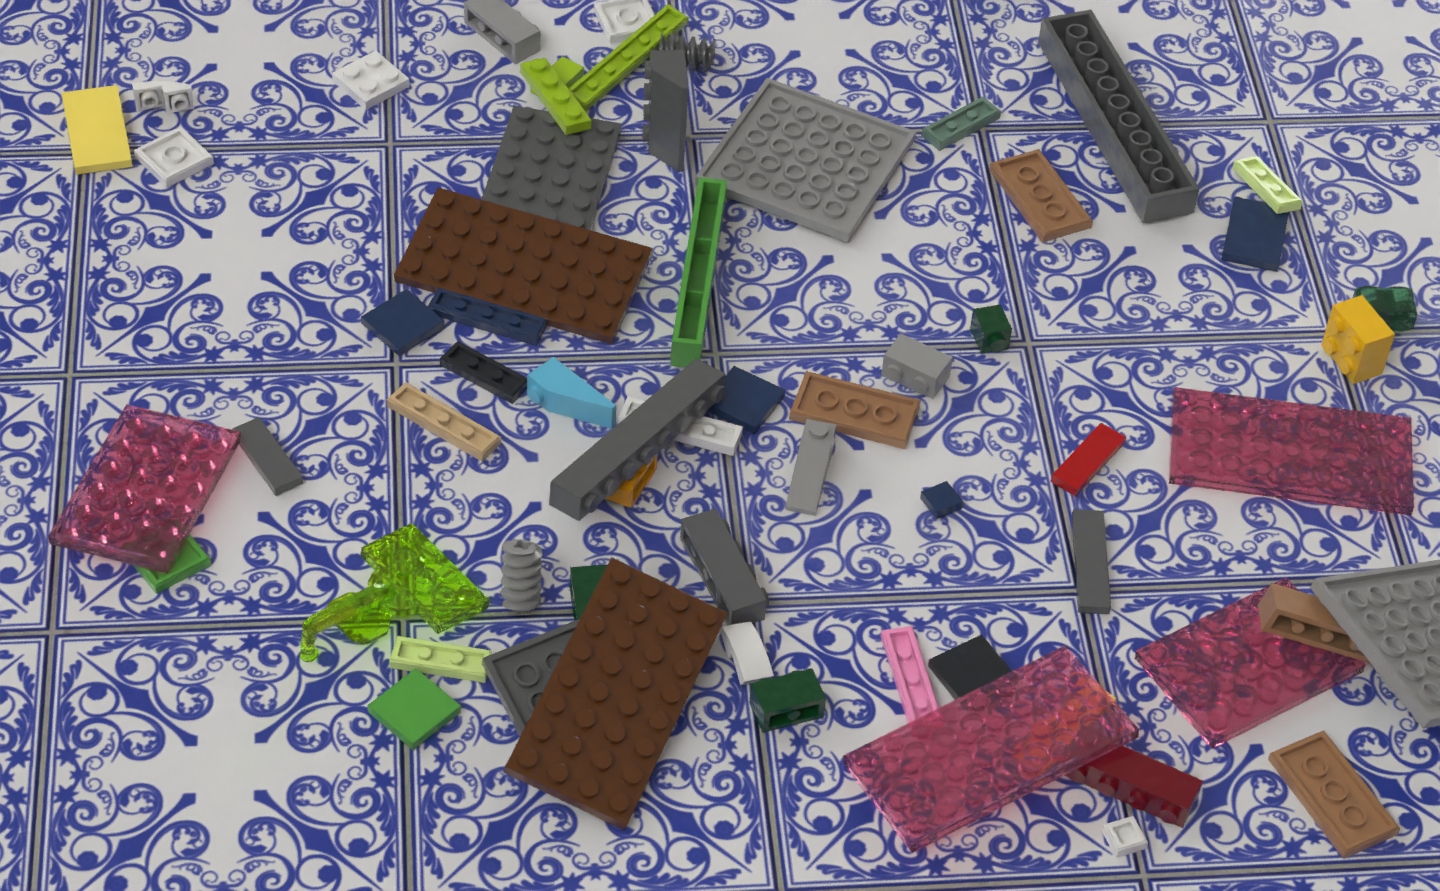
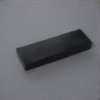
[440,341,527,404]

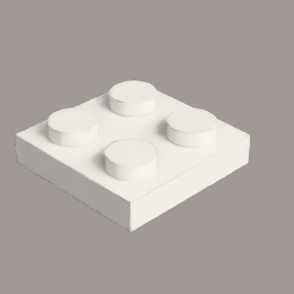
[332,50,410,110]

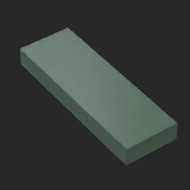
[921,97,1001,151]

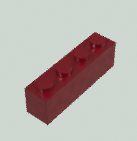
[1061,727,1203,828]

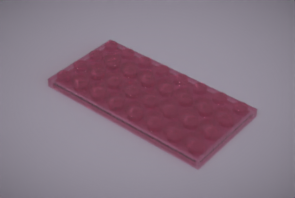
[1168,387,1414,515]
[843,645,1139,853]

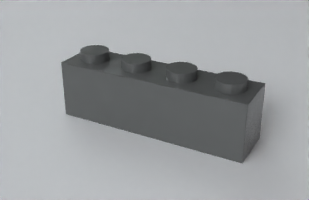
[680,508,769,625]

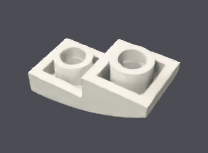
[132,81,194,114]
[720,621,774,685]

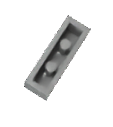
[464,0,541,64]

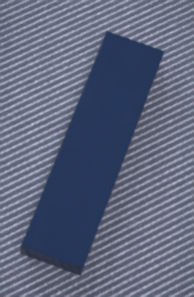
[428,288,548,346]

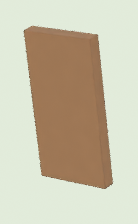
[989,149,1093,243]
[789,371,921,449]
[1268,730,1400,859]

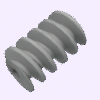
[500,539,543,611]

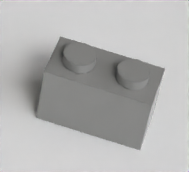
[881,333,953,399]

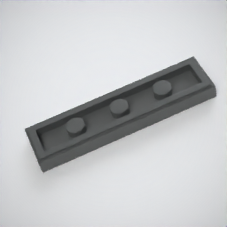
[1072,509,1111,614]

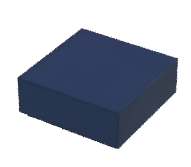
[920,481,963,519]

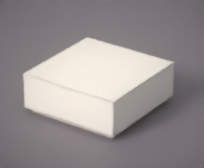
[1102,816,1148,858]

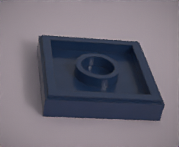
[361,289,445,356]
[707,366,785,434]

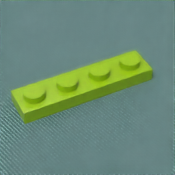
[520,58,591,135]

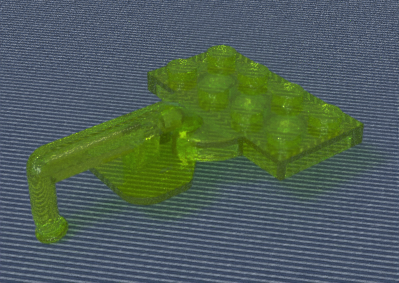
[299,523,489,662]

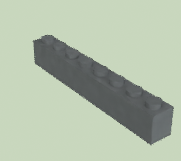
[549,359,726,521]

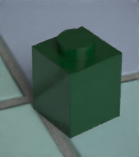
[970,304,1012,354]

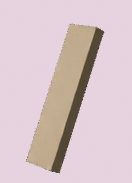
[387,382,501,462]

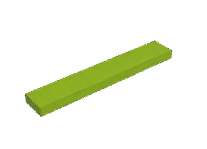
[568,4,689,112]

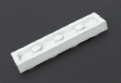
[618,396,743,456]

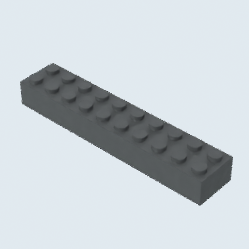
[1038,10,1199,223]

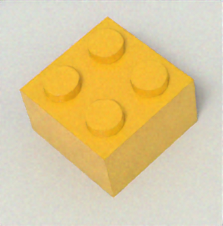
[1321,295,1395,384]

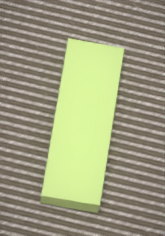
[1232,156,1303,214]
[389,636,492,683]

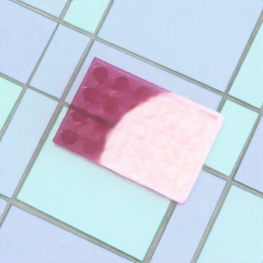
[48,404,241,574]
[1134,577,1366,749]

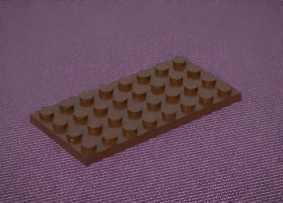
[394,187,653,345]
[503,557,728,830]

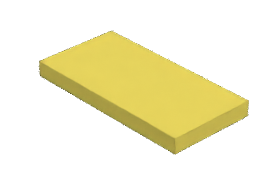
[61,85,133,175]

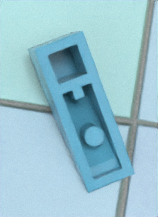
[527,357,616,429]

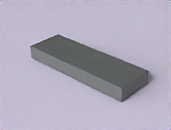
[232,417,303,496]

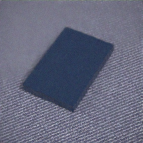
[1221,196,1289,272]

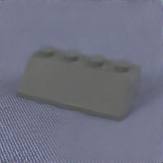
[642,50,688,172]

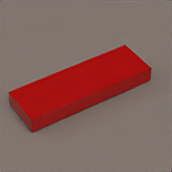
[1051,423,1126,496]

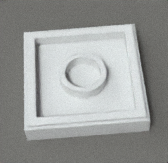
[594,0,655,44]
[134,127,214,188]

